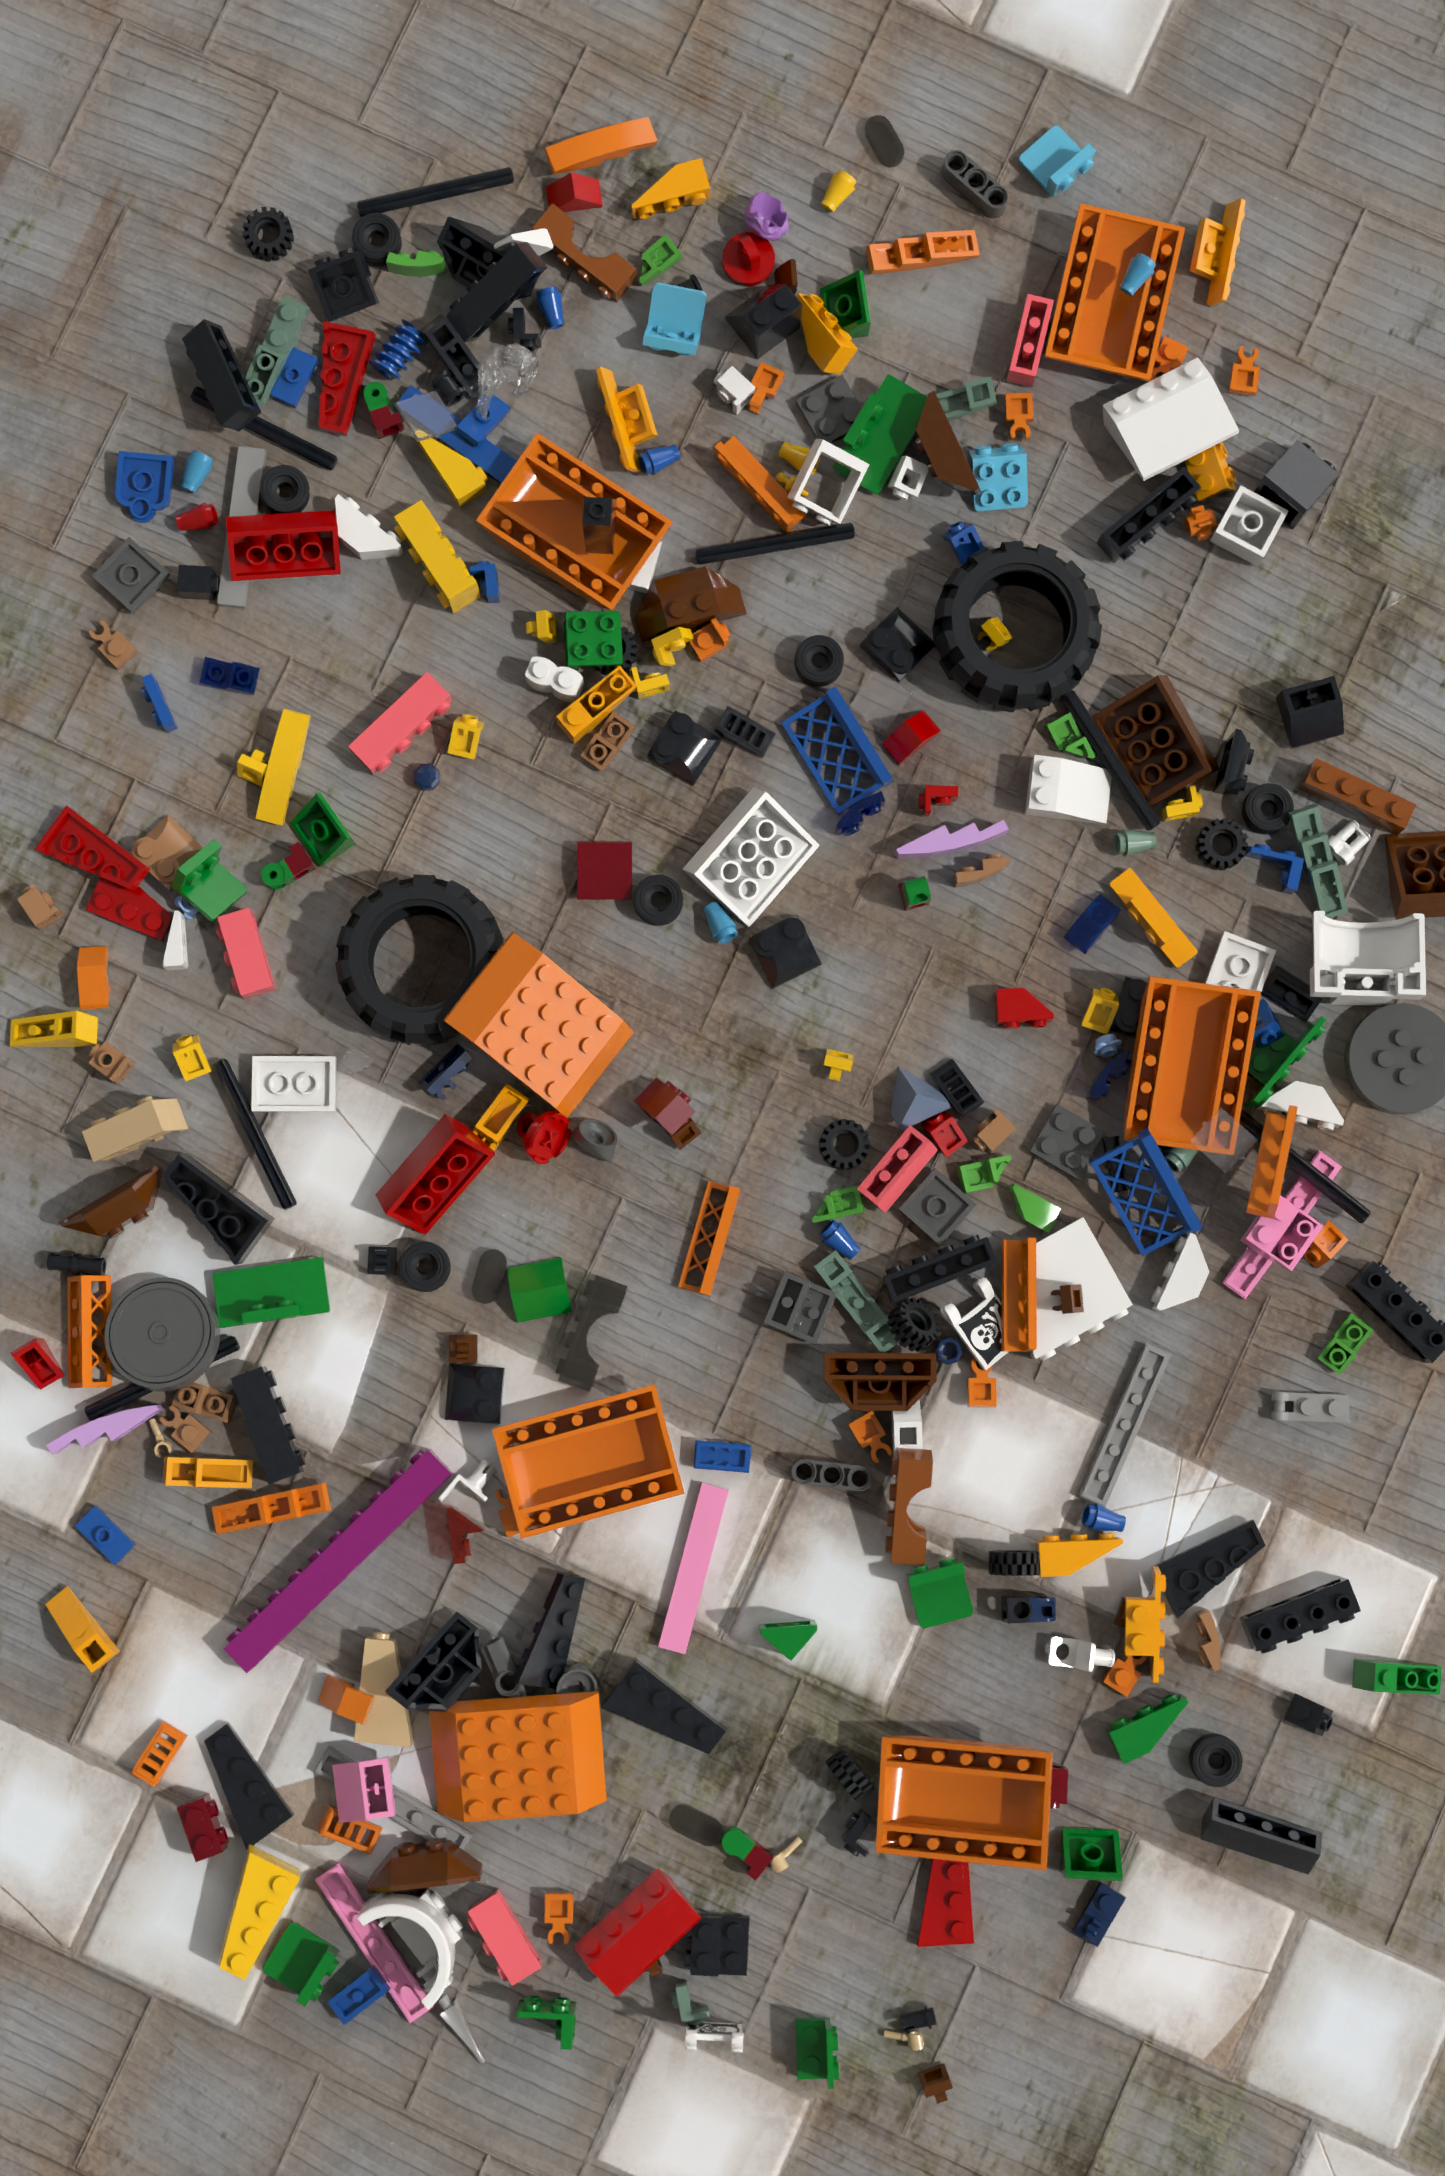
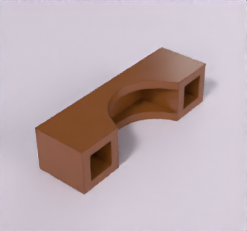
[532,203,637,303]
[1299,758,1416,834]
[885,1448,933,1565]

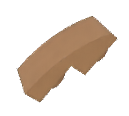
[580,711,636,772]
[954,853,1010,888]
[172,1382,237,1423]
[1194,1608,1220,1672]

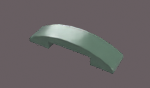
[927,376,997,421]
[814,1250,901,1353]

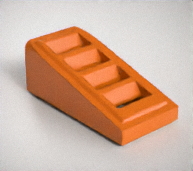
[131,1721,188,1787]
[317,1804,382,1855]

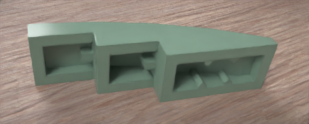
[1288,804,1348,918]

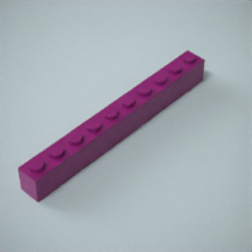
[224,1449,453,1673]

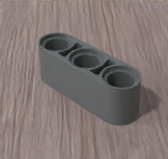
[942,150,1008,219]
[791,1459,872,1491]

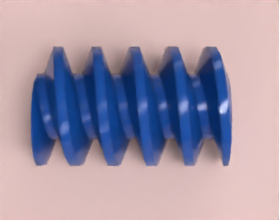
[369,319,427,380]

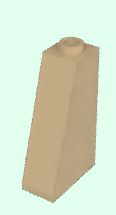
[354,1632,413,1747]

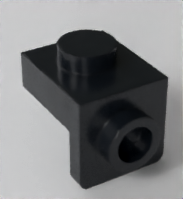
[508,308,542,352]
[1284,1693,1333,1736]
[841,1809,872,1857]

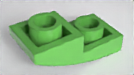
[386,250,446,277]
[1317,1312,1374,1375]

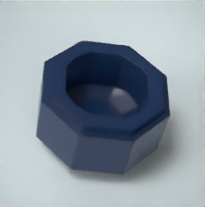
[414,763,440,791]
[934,1337,962,1365]

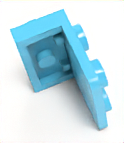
[1019,126,1096,198]
[642,282,707,356]
[968,443,1028,511]

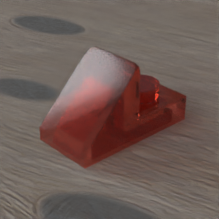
[447,1506,486,1564]

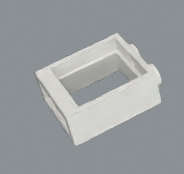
[787,439,870,526]

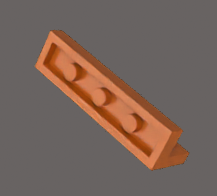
[714,436,807,534]
[1246,1105,1298,1219]
[678,1181,741,1296]
[1001,1237,1037,1352]
[67,1275,112,1388]

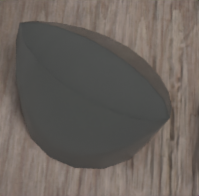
[570,1119,618,1162]
[556,1662,598,1694]

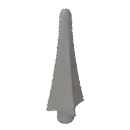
[437,1994,485,2064]

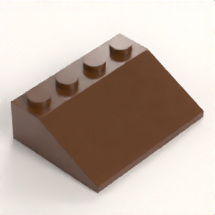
[1091,675,1220,807]
[1385,831,1445,919]

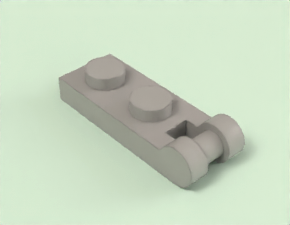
[1271,1392,1350,1423]

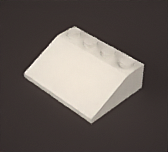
[1103,358,1239,481]
[683,787,820,927]

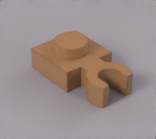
[88,620,138,670]
[159,1405,212,1453]

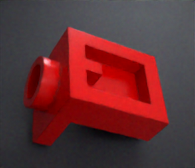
[918,785,958,817]
[921,1111,968,1158]

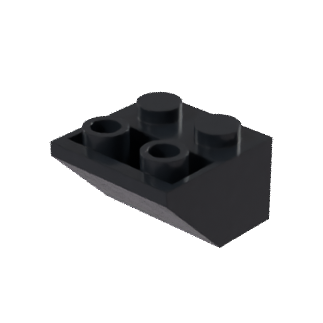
[1276,676,1344,749]

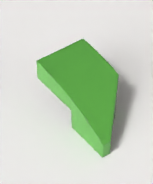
[639,234,684,286]
[1044,712,1096,759]
[956,1155,1011,1194]
[1009,1183,1061,1233]
[812,1185,866,1223]

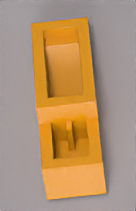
[473,1084,529,1152]
[162,1456,253,1488]

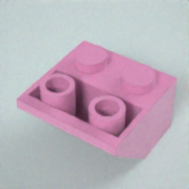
[1240,1195,1324,1271]
[332,1756,396,1823]

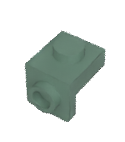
[671,1980,710,2025]

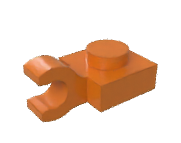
[748,362,785,415]

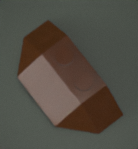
[915,391,982,496]
[635,566,747,643]
[59,1165,164,1239]
[824,1353,937,1411]
[367,1839,483,1894]

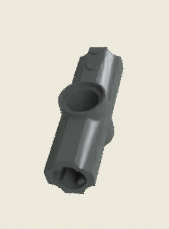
[480,1636,528,1698]

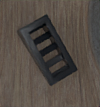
[715,706,776,758]
[929,1059,985,1119]

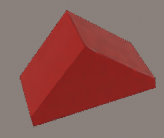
[546,172,603,212]
[882,710,941,765]
[11,1338,64,1390]

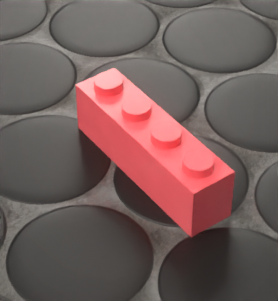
[348,672,452,775]

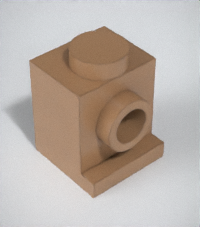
[17,884,64,930]
[89,1041,135,1085]
[972,1108,1016,1153]

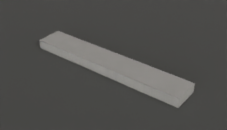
[217,446,267,609]
[1078,1343,1171,1507]
[313,1746,473,1850]

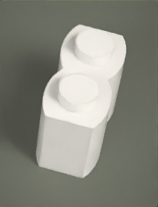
[525,657,584,703]

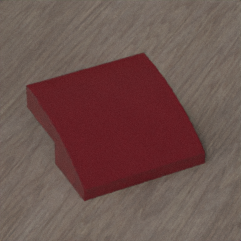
[577,841,632,900]

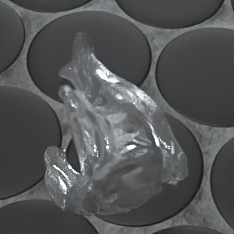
[476,343,539,419]

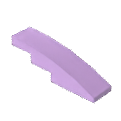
[895,820,1009,859]
[46,1405,163,1454]

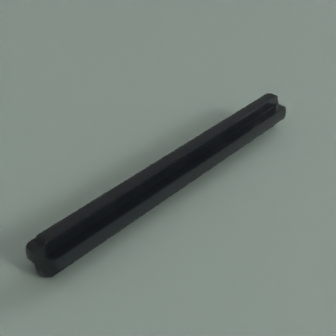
[357,167,514,217]
[191,386,338,470]
[695,523,855,565]
[1061,690,1160,831]
[213,1059,297,1210]
[1239,1110,1371,1223]
[84,1336,240,1420]

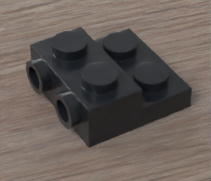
[308,247,379,322]
[685,1913,750,1977]

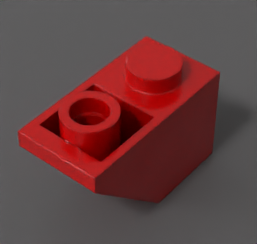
[994,988,1054,1030]

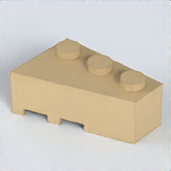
[82,1096,189,1162]

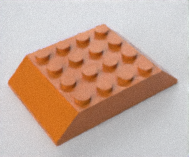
[1044,203,1185,382]
[476,432,673,611]
[443,932,634,1118]
[1123,976,1261,1155]
[492,1384,685,1539]
[429,1691,607,1822]
[875,1736,1053,1870]

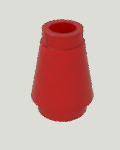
[176,503,219,531]

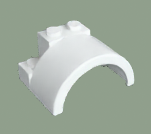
[1310,911,1426,1006]
[357,1889,463,2010]

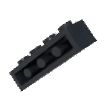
[446,242,548,342]
[182,319,261,432]
[1097,467,1201,563]
[881,1235,998,1304]
[1345,1261,1445,1363]
[230,1366,306,1484]
[1239,1577,1361,1654]
[1200,1797,1322,1875]

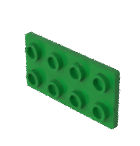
[833,374,927,495]
[1244,1016,1327,1109]
[213,1257,330,1328]

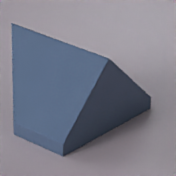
[890,1067,951,1131]

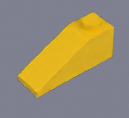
[414,431,488,508]
[10,1011,98,1047]

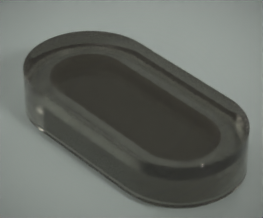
[865,115,904,167]
[472,1249,508,1304]
[669,1804,723,1846]

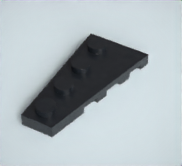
[1152,1519,1266,1619]
[511,1573,585,1689]
[204,1723,294,1850]

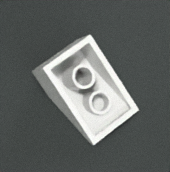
[1025,755,1112,825]

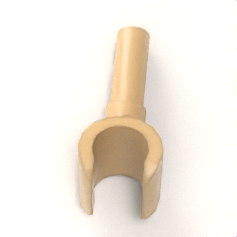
[149,1418,173,1458]
[770,1837,802,1873]
[884,2030,924,2051]

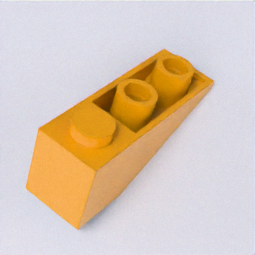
[632,158,710,219]
[796,293,858,375]
[556,666,637,744]
[1036,1533,1123,1577]
[45,1586,120,1673]

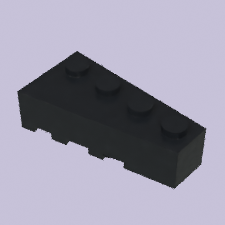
[162,1153,275,1266]
[601,1659,726,1754]

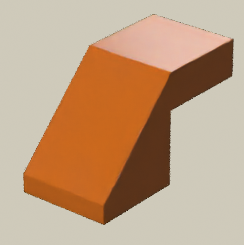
[77,946,111,1010]
[318,1674,375,1724]

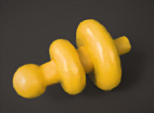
[776,472,809,497]

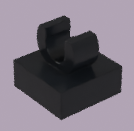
[367,1246,397,1275]

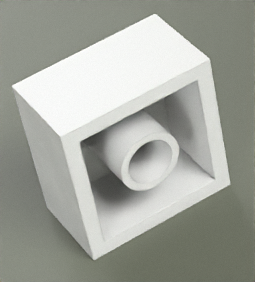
[1210,485,1288,566]

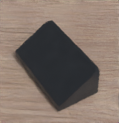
[1261,966,1322,1022]

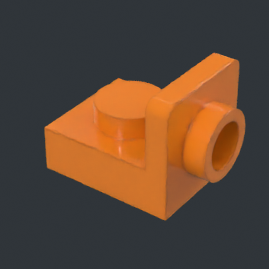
[688,617,731,662]
[1304,1220,1348,1268]

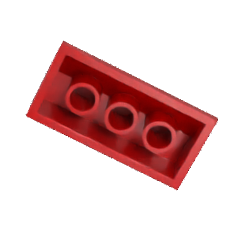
[226,510,341,581]
[375,1113,495,1235]
[573,1868,702,1997]

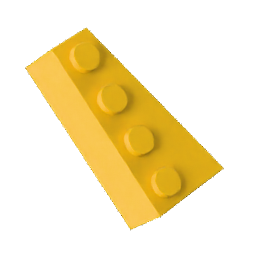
[393,500,481,614]
[218,1844,301,1981]

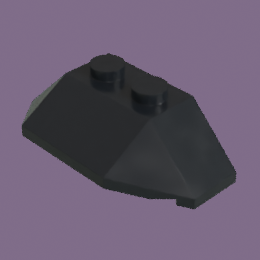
[437,217,539,300]
[385,1612,482,1712]

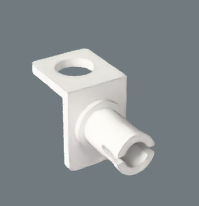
[437,1459,497,1504]
[1047,1636,1115,1672]

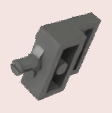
[755,1271,837,1345]

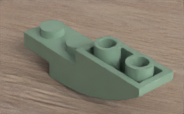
[245,295,310,406]

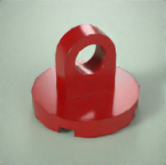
[722,232,775,287]
[517,1111,571,1164]

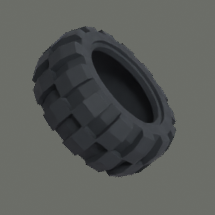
[932,541,1102,712]
[335,874,504,1046]

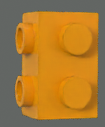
[1185,442,1236,502]

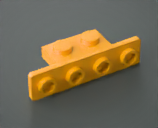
[1190,198,1246,307]
[596,367,658,473]
[1109,868,1198,969]
[1124,1566,1166,1683]

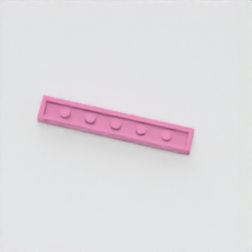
[1222,1150,1342,1300]
[658,1483,729,1654]
[315,1862,434,2023]

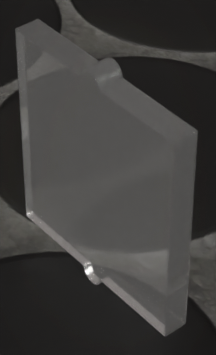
[396,390,457,442]
[849,668,912,732]
[1190,1108,1257,1173]

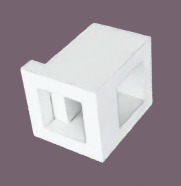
[713,366,756,415]
[888,456,929,500]

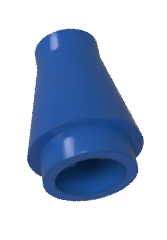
[535,286,565,330]
[638,444,680,475]
[819,1220,860,1260]
[1082,1503,1126,1532]

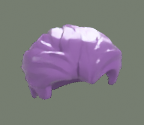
[744,191,789,241]

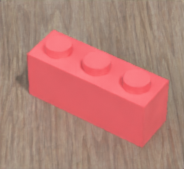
[1006,294,1054,387]
[215,908,276,999]
[857,1125,938,1213]
[466,1888,543,1986]

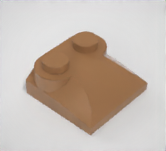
[130,815,203,892]

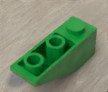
[1352,1659,1442,1695]
[1106,1693,1188,1764]

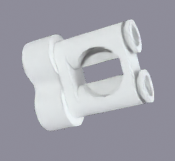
[1328,819,1371,867]

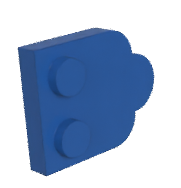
[115,451,175,523]

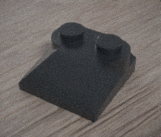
[860,607,934,683]
[647,710,722,786]
[1214,729,1254,795]
[749,915,822,989]
[1109,977,1147,1038]
[445,1364,505,1424]

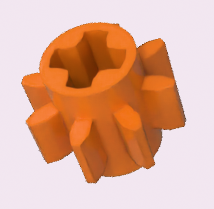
[1184,505,1217,541]

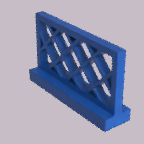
[781,686,894,815]
[1090,1127,1203,1256]

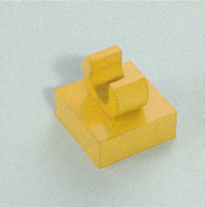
[526,610,558,644]
[977,617,1014,651]
[237,749,267,787]
[824,1048,854,1081]

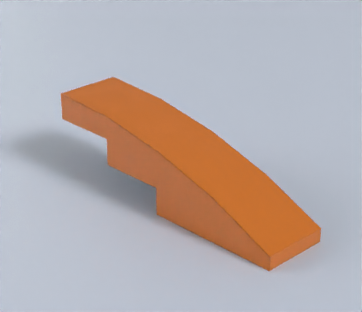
[544,117,657,175]
[865,230,980,274]
[211,1483,331,1535]

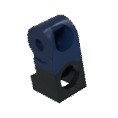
[1001,1596,1056,1624]

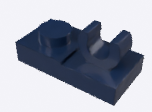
[419,1043,473,1100]
[1072,1881,1126,1947]

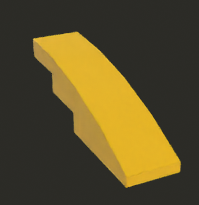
[255,709,311,826]

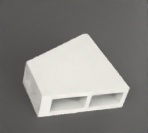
[1030,1217,1133,1361]

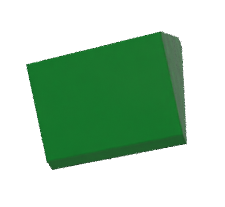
[820,270,871,338]
[289,792,355,867]
[507,1258,572,1323]
[759,1620,817,1661]
[1060,1828,1123,1881]

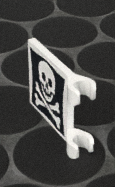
[940,1278,1008,1371]
[685,2021,744,2053]

